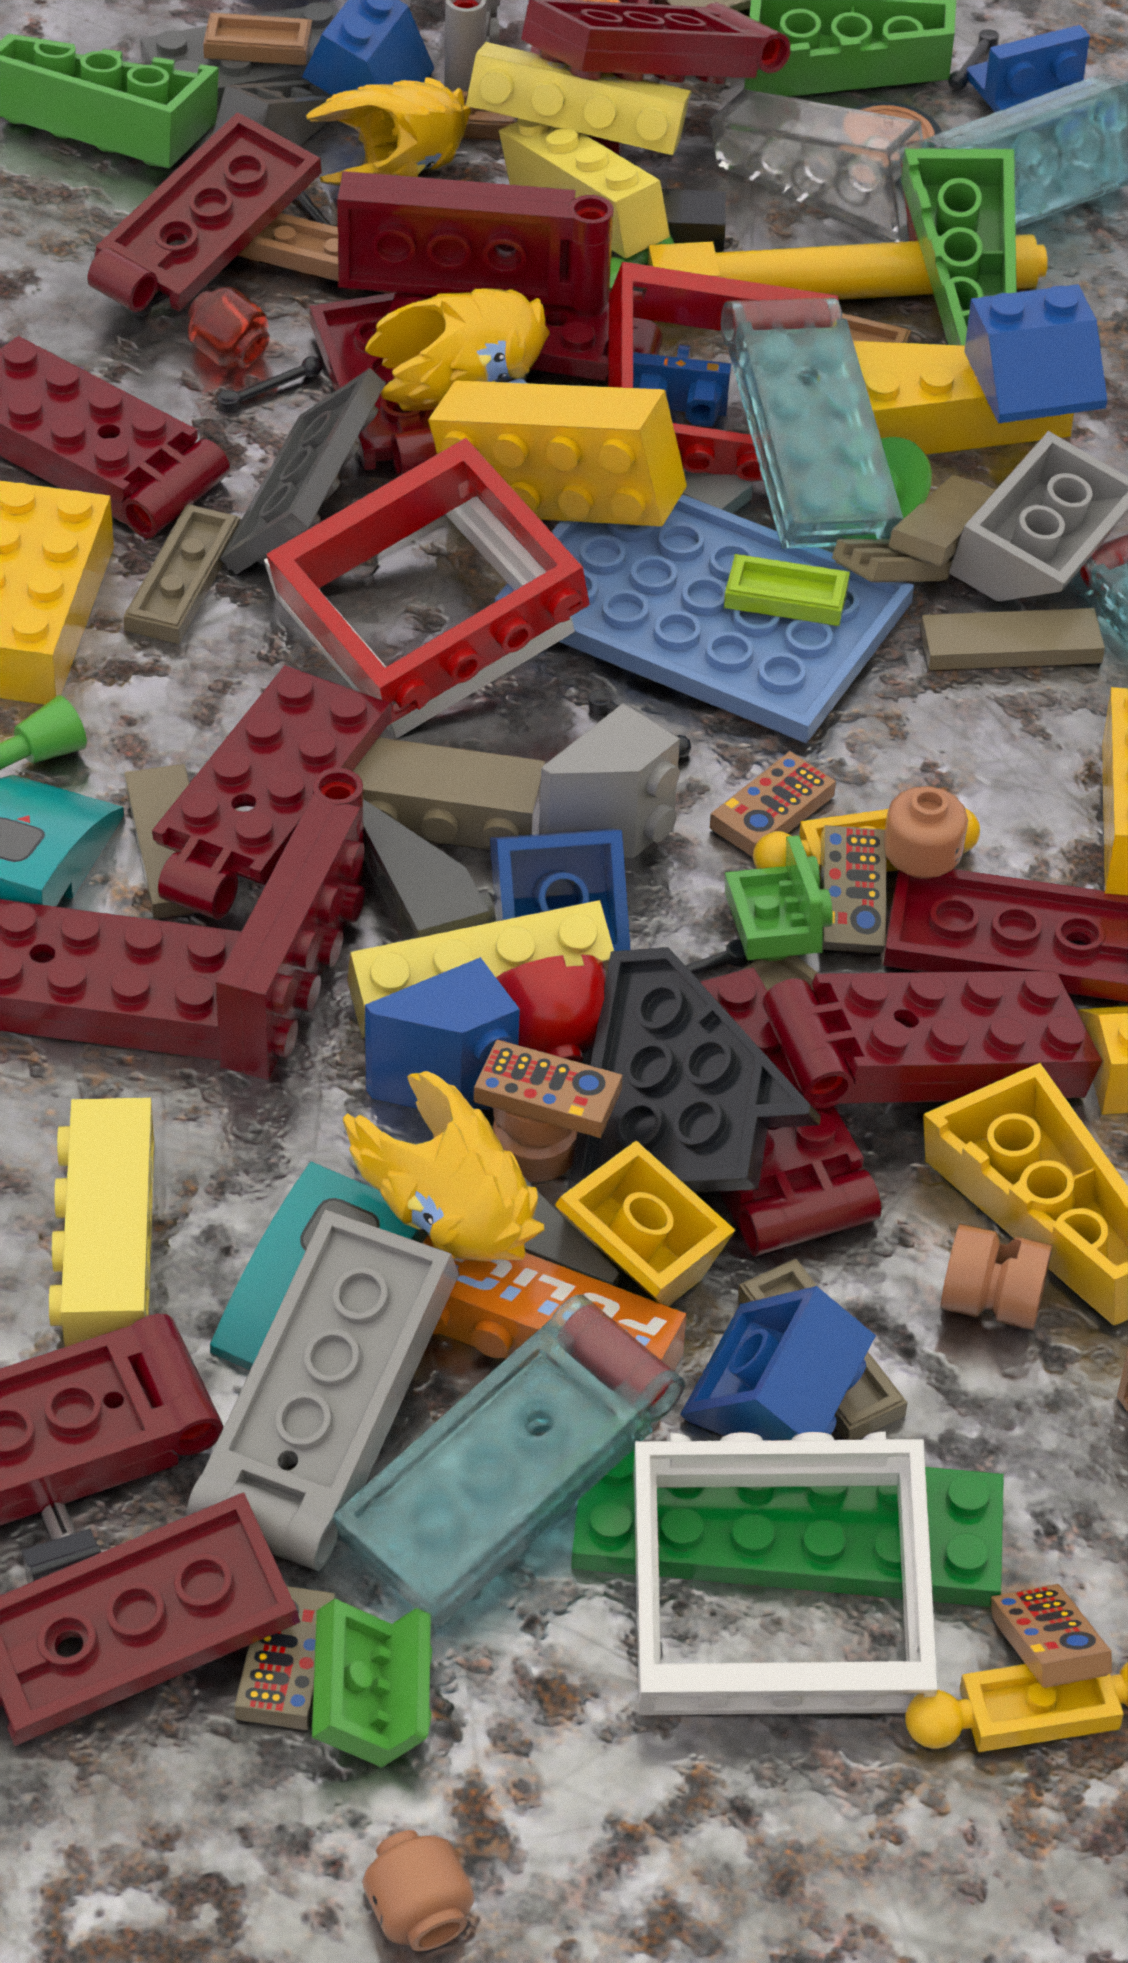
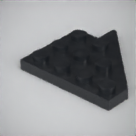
[568,947,821,1193]

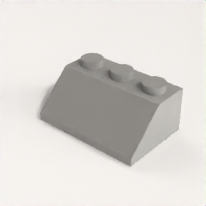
[949,431,1128,602]

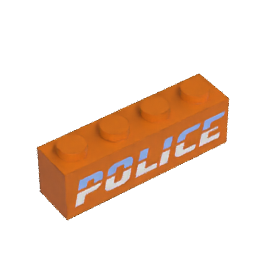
[423,1235,687,1415]

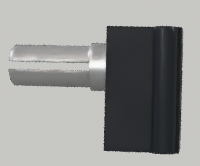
[21,1503,101,1583]

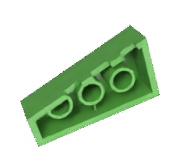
[743,0,956,101]
[0,33,219,168]
[901,148,1017,346]

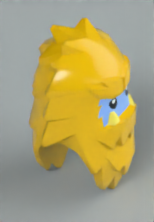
[306,78,471,186]
[365,289,550,411]
[343,1071,544,1262]

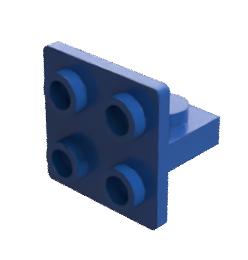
[966,25,1102,132]

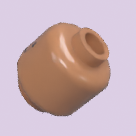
[883,786,968,879]
[362,1830,475,1952]

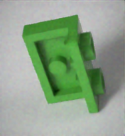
[725,835,833,961]
[312,1598,432,1767]

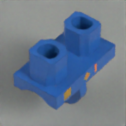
[633,344,731,427]

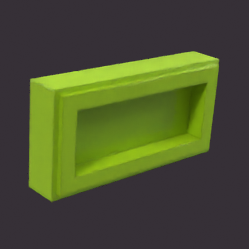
[724,554,850,626]

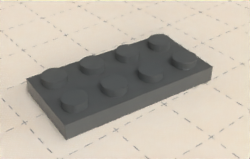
[140,1,339,105]
[220,368,386,574]

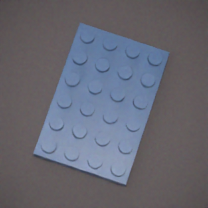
[495,494,914,744]

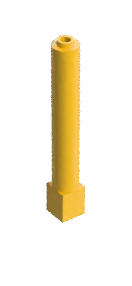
[648,234,1047,322]

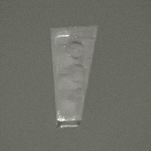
[710,89,924,242]

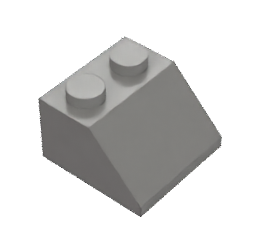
[539,703,680,858]

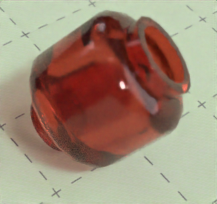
[188,287,270,369]

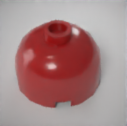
[496,954,606,1063]

